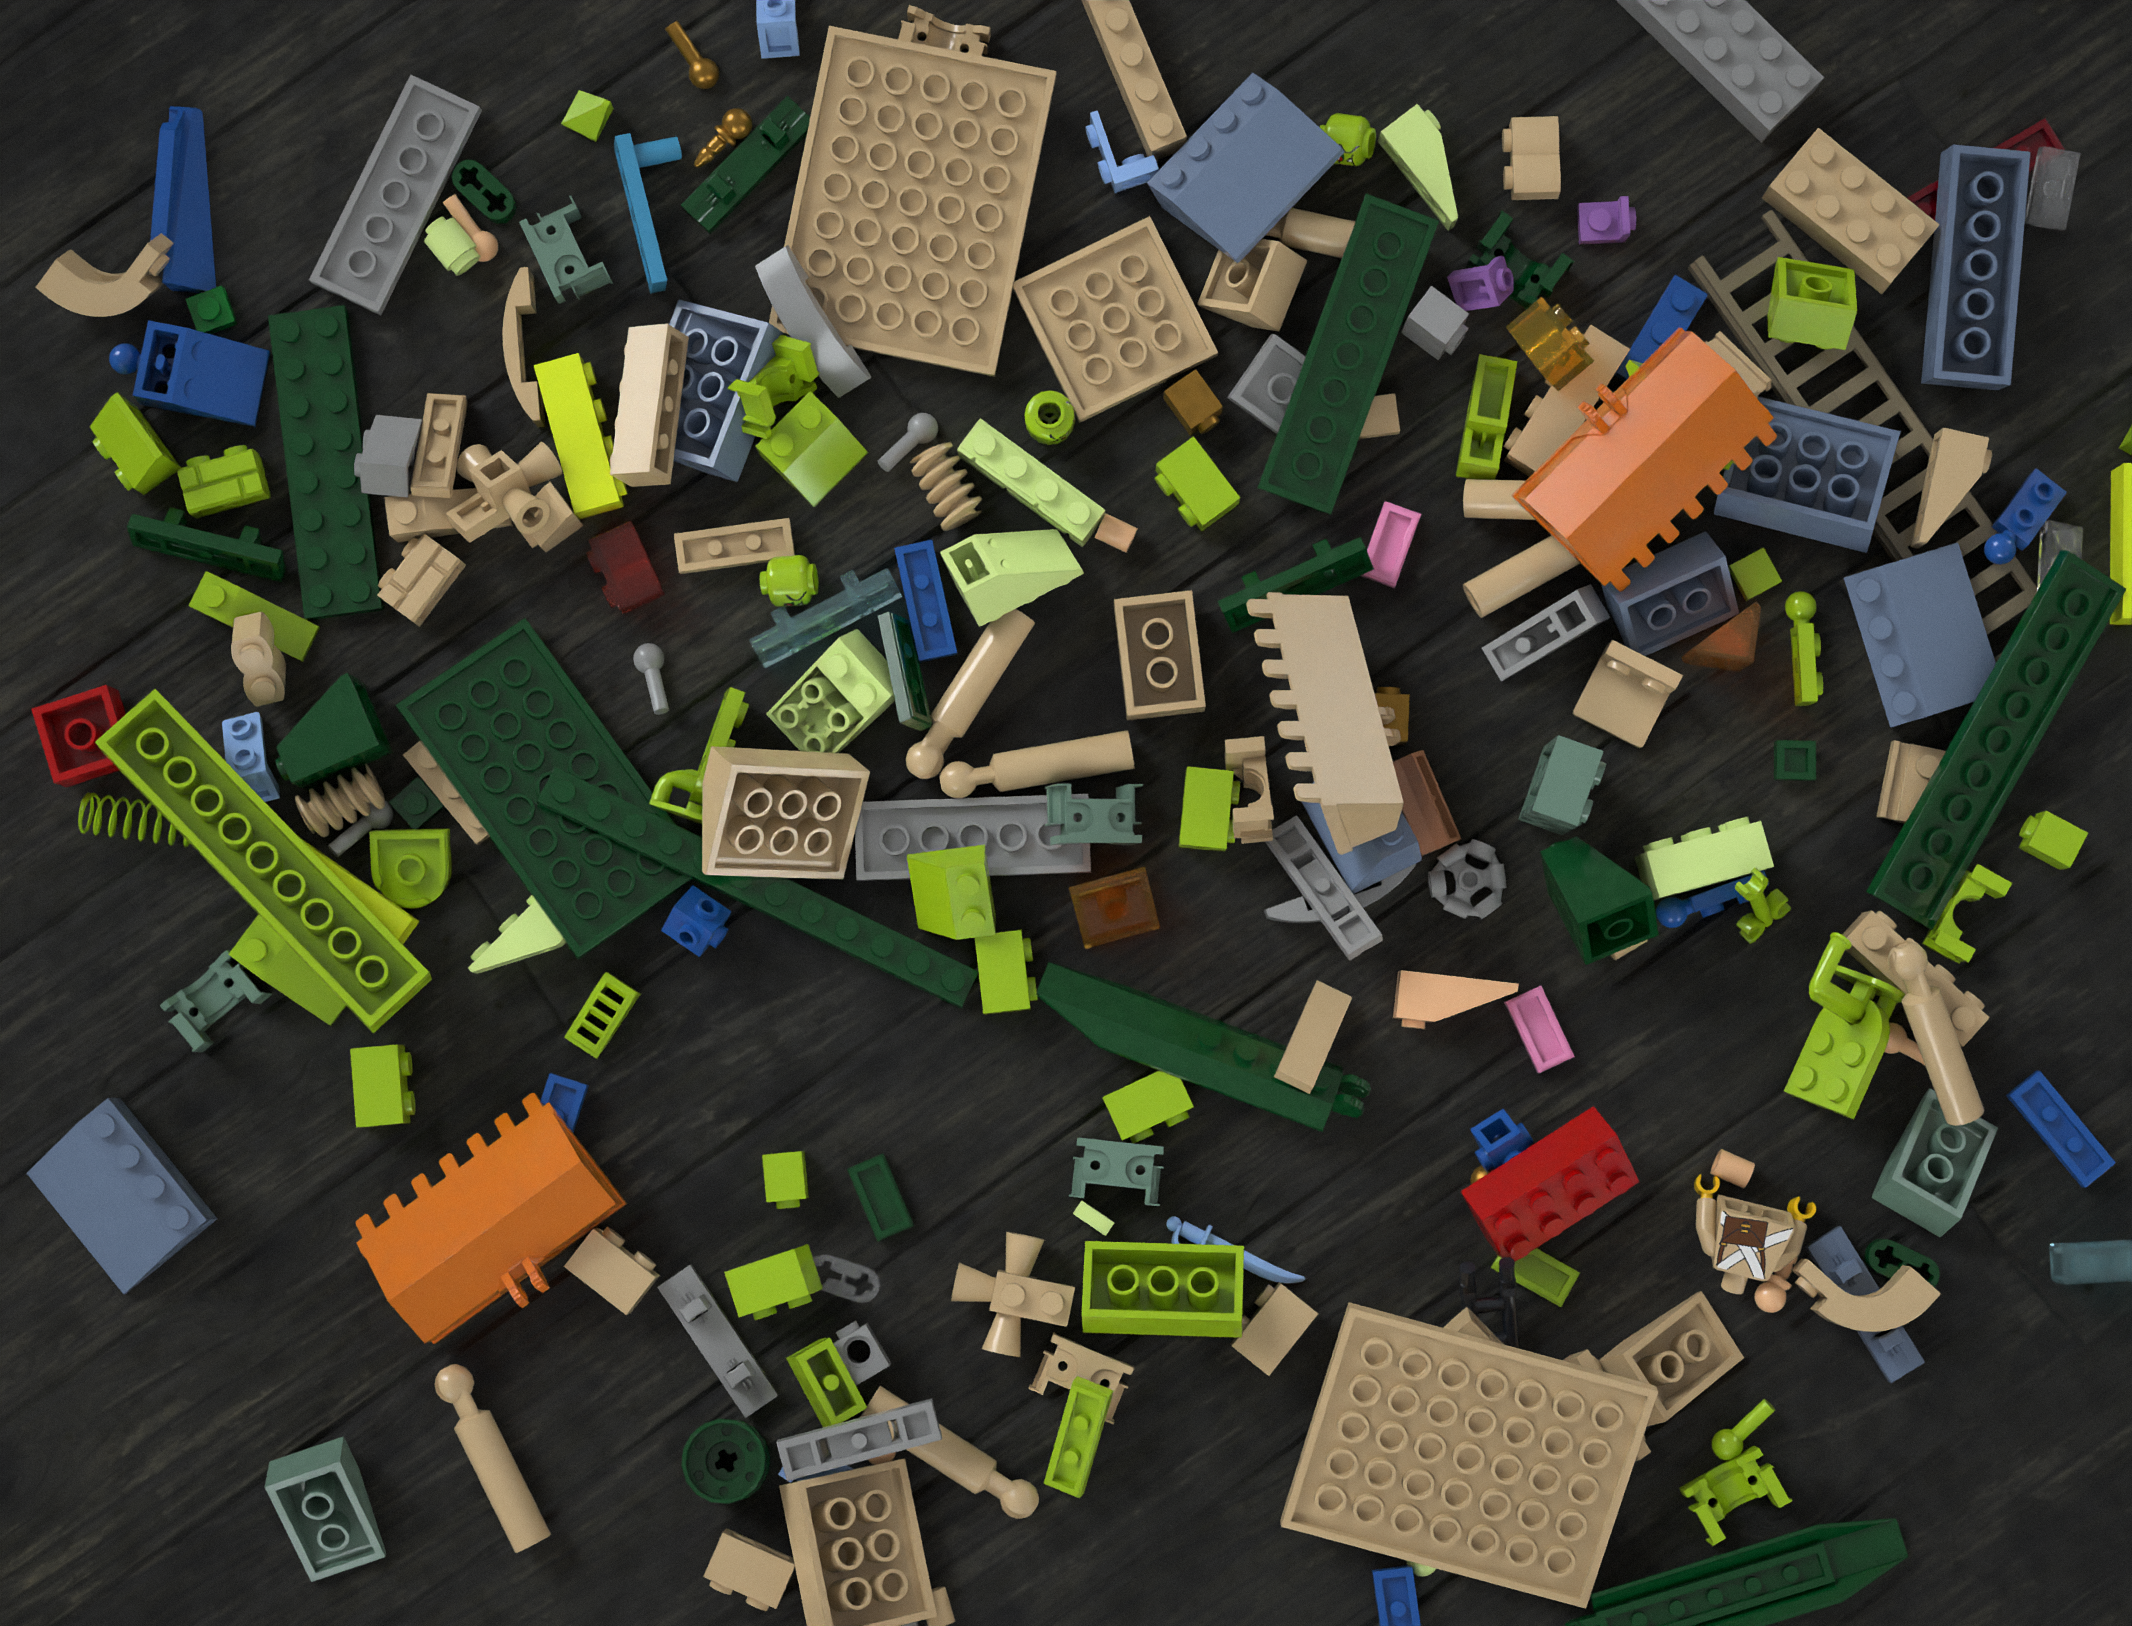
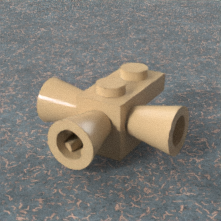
[446,442,562,543]
[951,1232,1075,1357]

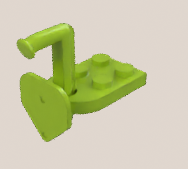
[649,687,749,825]
[1784,932,1906,1120]

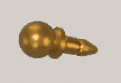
[694,108,752,168]

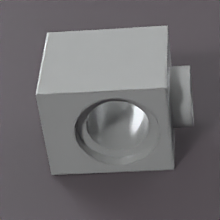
[833,1321,891,1385]

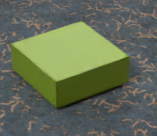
[1728,547,1782,601]

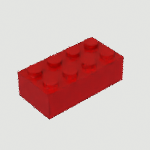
[1460,1106,1639,1262]

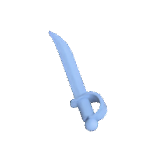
[1166,1216,1305,1283]

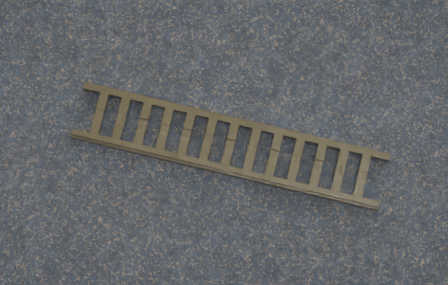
[1688,210,2038,663]

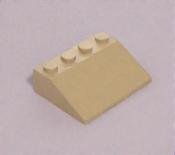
[702,746,870,879]
[779,1458,937,1626]

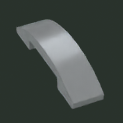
[755,245,871,398]
[1264,864,1416,923]

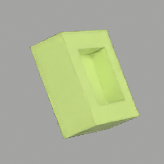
[1073,1200,1114,1236]

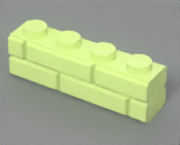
[957,418,1106,547]

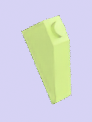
[1378,104,1458,231]

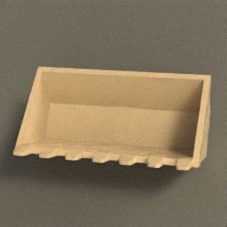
[1246,592,1404,855]

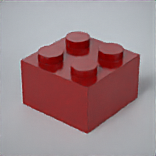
[31,685,126,787]

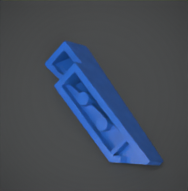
[150,106,216,293]

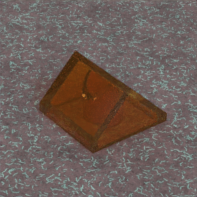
[1681,601,1761,672]
[1069,867,1160,949]

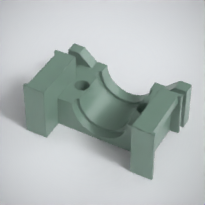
[519,196,613,304]
[1045,784,1143,845]
[160,950,272,1052]
[1069,1137,1164,1206]

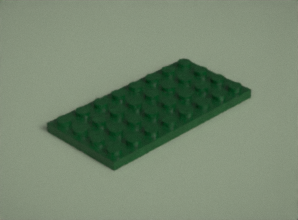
[396,618,693,959]

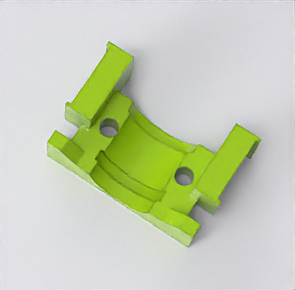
[727,335,820,439]
[1922,864,2012,964]
[1679,1446,1793,1546]

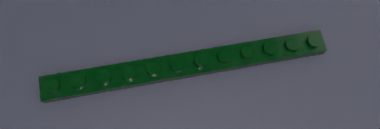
[537,767,979,1009]

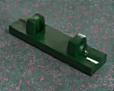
[681,96,810,234]
[127,507,286,582]
[1218,537,1374,633]

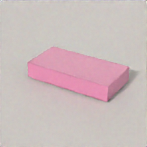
[1361,501,1421,588]
[1504,986,1575,1073]

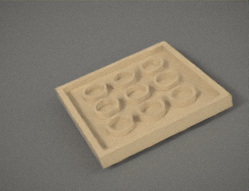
[1013,216,1218,423]

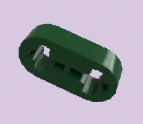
[452,160,517,224]
[1864,1239,1940,1287]

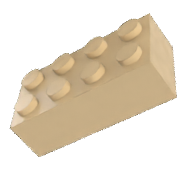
[1762,128,1940,294]

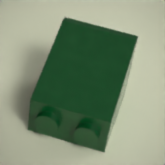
[275,673,393,790]
[1540,836,1658,965]

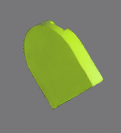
[369,829,451,908]

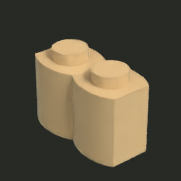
[1502,116,1561,200]
[231,612,286,707]

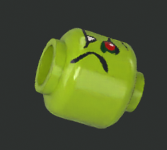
[1320,113,1376,167]
[1024,391,1075,445]
[760,555,819,607]

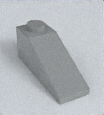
[1482,584,1610,681]

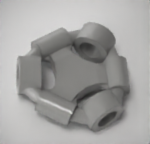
[1428,839,1507,919]

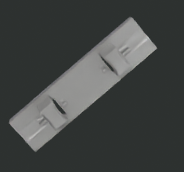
[1265,815,1383,961]
[657,1264,779,1418]
[776,1398,942,1481]

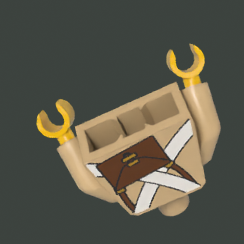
[1694,1174,1816,1294]

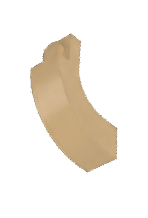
[35,233,174,317]
[1791,1258,1941,1332]

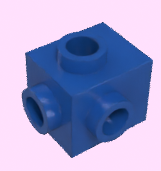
[661,885,731,957]
[1470,1109,1534,1172]

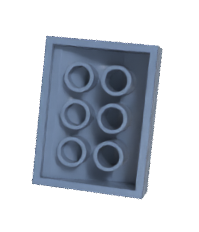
[1147,73,1344,263]
[669,300,789,482]
[1714,396,1901,553]
[1843,542,1996,728]
[27,1098,217,1295]

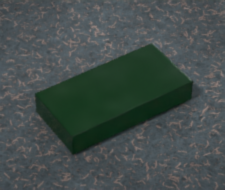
[847,1153,914,1241]

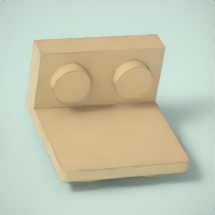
[1573,640,1683,748]

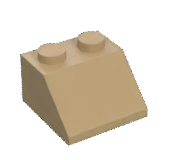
[1197,239,1307,331]

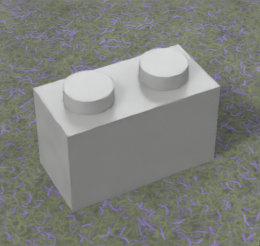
[1402,286,1469,360]
[354,415,422,498]

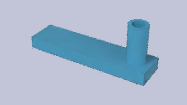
[614,133,682,294]

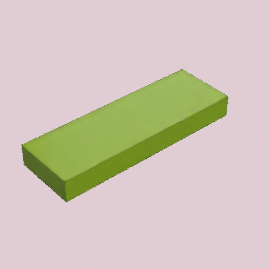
[1044,1376,1114,1498]

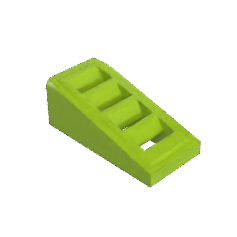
[564,972,641,1059]

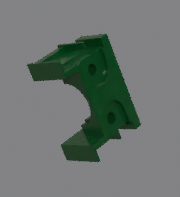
[1466,210,1575,315]

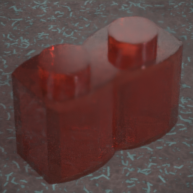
[586,521,665,614]

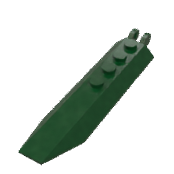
[1036,962,1371,1132]
[1565,1518,1908,1626]

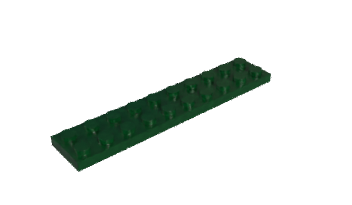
[1866,550,2126,930]

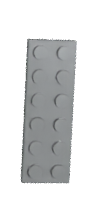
[309,75,482,315]
[855,794,1091,881]

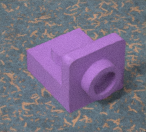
[1577,196,1636,245]
[1447,256,1514,311]

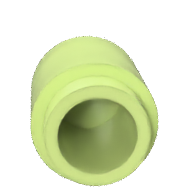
[424,217,481,276]

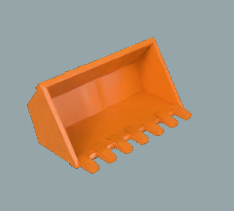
[1511,327,1777,592]
[356,1093,627,1344]

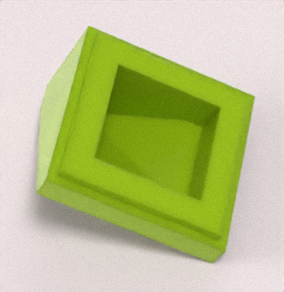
[561,90,614,142]

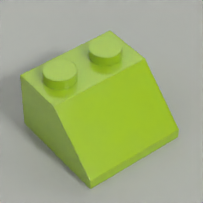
[1767,257,1857,350]
[755,391,868,507]
[90,392,181,495]
[907,845,996,940]

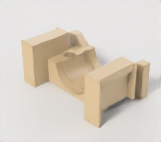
[898,5,991,56]
[1225,736,1274,844]
[1029,1333,1134,1424]

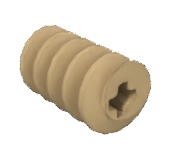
[910,442,982,531]
[295,764,385,837]

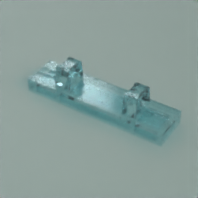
[749,568,902,668]

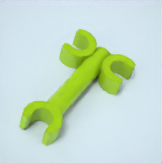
[1735,868,1791,944]

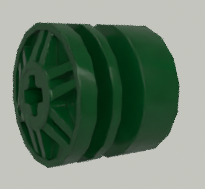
[681,1419,770,1504]

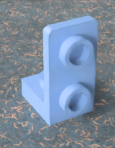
[756,0,800,58]
[1085,111,1159,193]
[222,712,280,802]

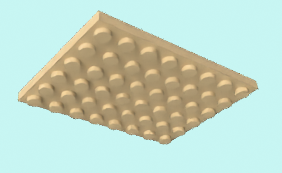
[769,26,1057,377]
[1280,1302,1658,1609]

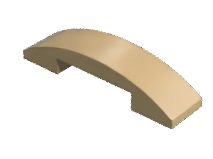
[503,267,545,427]

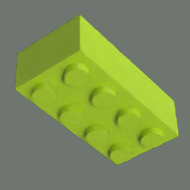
[1082,1241,1244,1338]

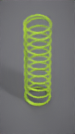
[78,792,190,848]

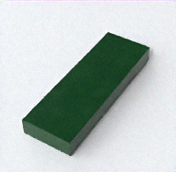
[878,611,932,731]

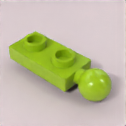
[1785,591,1823,706]

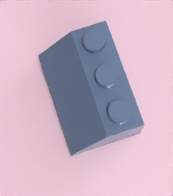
[1601,531,1739,656]
[1301,782,1422,894]

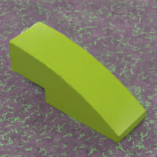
[1456,354,1517,480]

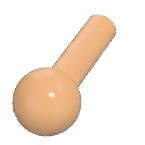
[442,194,498,262]
[1884,1023,1925,1065]

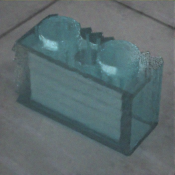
[2049,1240,2132,1285]

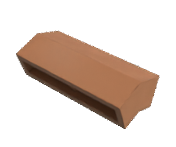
[1393,750,1461,857]

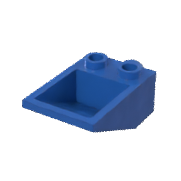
[109,320,271,427]

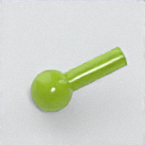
[1711,1399,1775,1461]

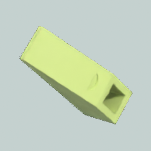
[468,896,565,974]

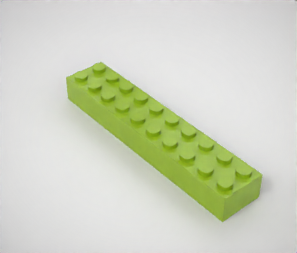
[95,689,432,1034]

